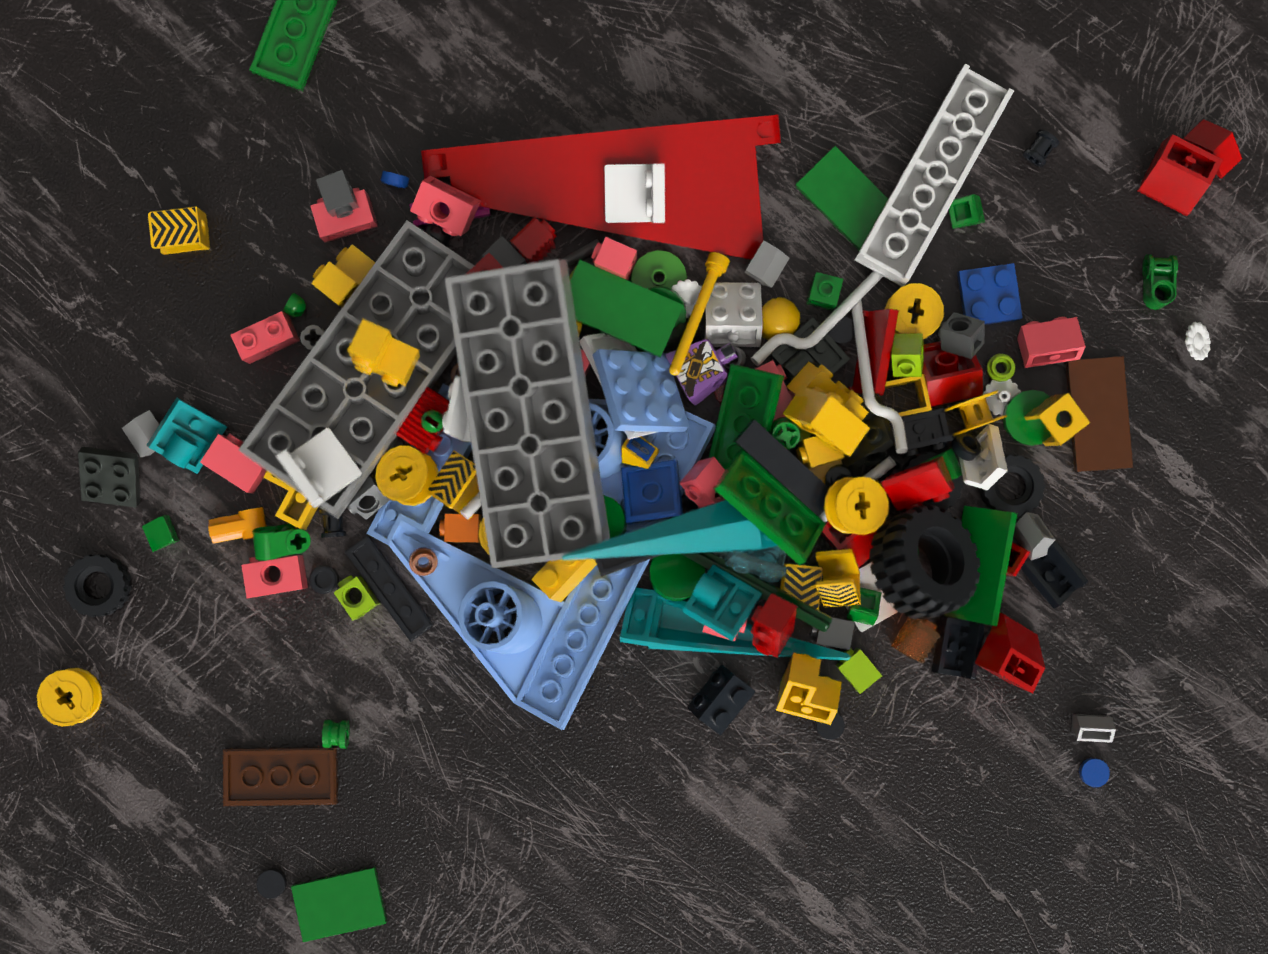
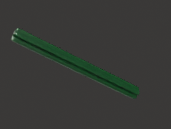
[682,552,832,632]

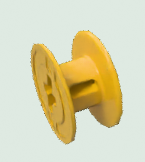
[885,283,944,339]
[944,390,1008,436]
[375,445,439,506]
[824,477,889,535]
[37,668,102,727]

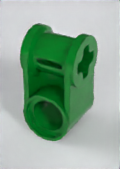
[1142,254,1178,310]
[252,523,311,561]

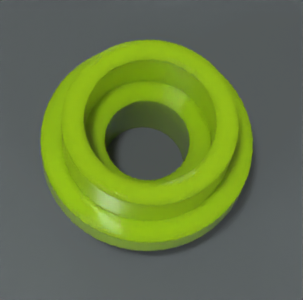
[987,354,1015,382]

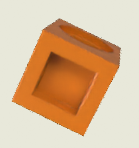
[439,514,481,543]

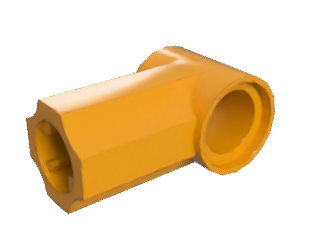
[208,507,267,543]

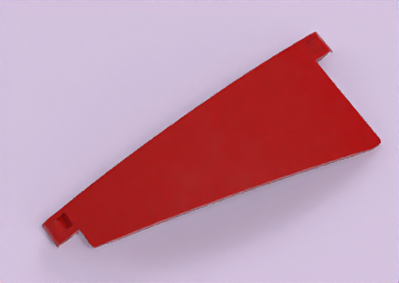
[421,115,781,259]

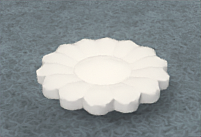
[671,279,702,318]
[1185,322,1211,360]
[983,379,1021,416]

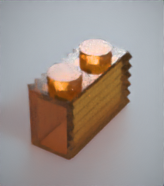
[891,618,940,663]

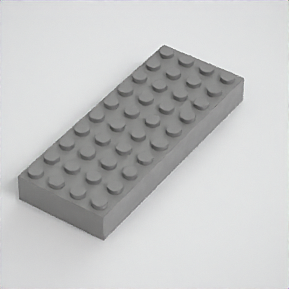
[239,220,474,519]
[445,259,610,568]

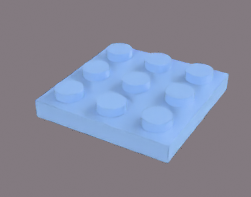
[593,349,690,432]

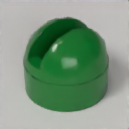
[282,292,306,317]
[421,410,443,433]

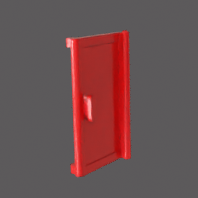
[848,309,899,396]

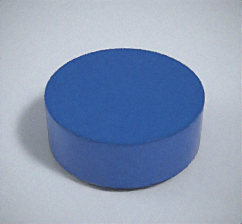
[380,171,410,189]
[1079,758,1110,787]

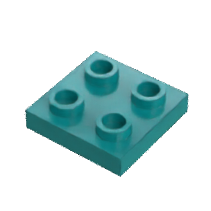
[147,397,227,474]
[683,565,762,641]

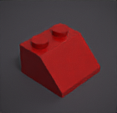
[922,341,983,407]
[881,456,955,511]

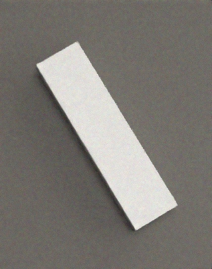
[855,64,1014,287]

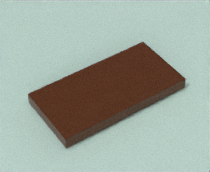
[1066,356,1133,472]
[223,747,338,806]

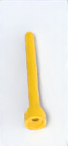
[669,252,730,376]

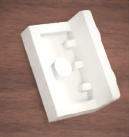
[959,424,1008,490]

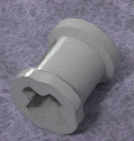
[300,325,325,351]

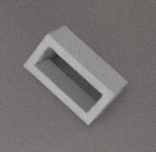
[745,241,789,288]
[122,410,159,457]
[1014,512,1056,560]
[1072,714,1116,743]

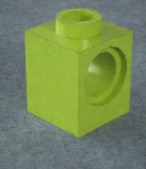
[891,333,924,377]
[334,575,380,620]
[836,648,882,694]

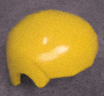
[762,297,800,340]

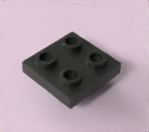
[770,318,850,380]
[842,394,895,471]
[78,447,140,508]

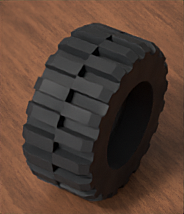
[869,505,980,620]

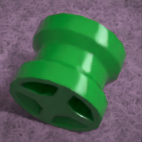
[770,417,800,449]
[322,720,350,749]

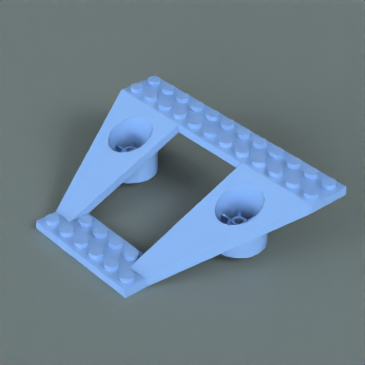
[366,384,716,730]

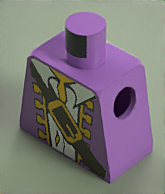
[665,339,738,405]

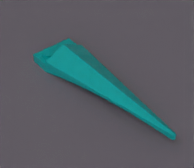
[560,500,777,560]
[620,587,850,660]

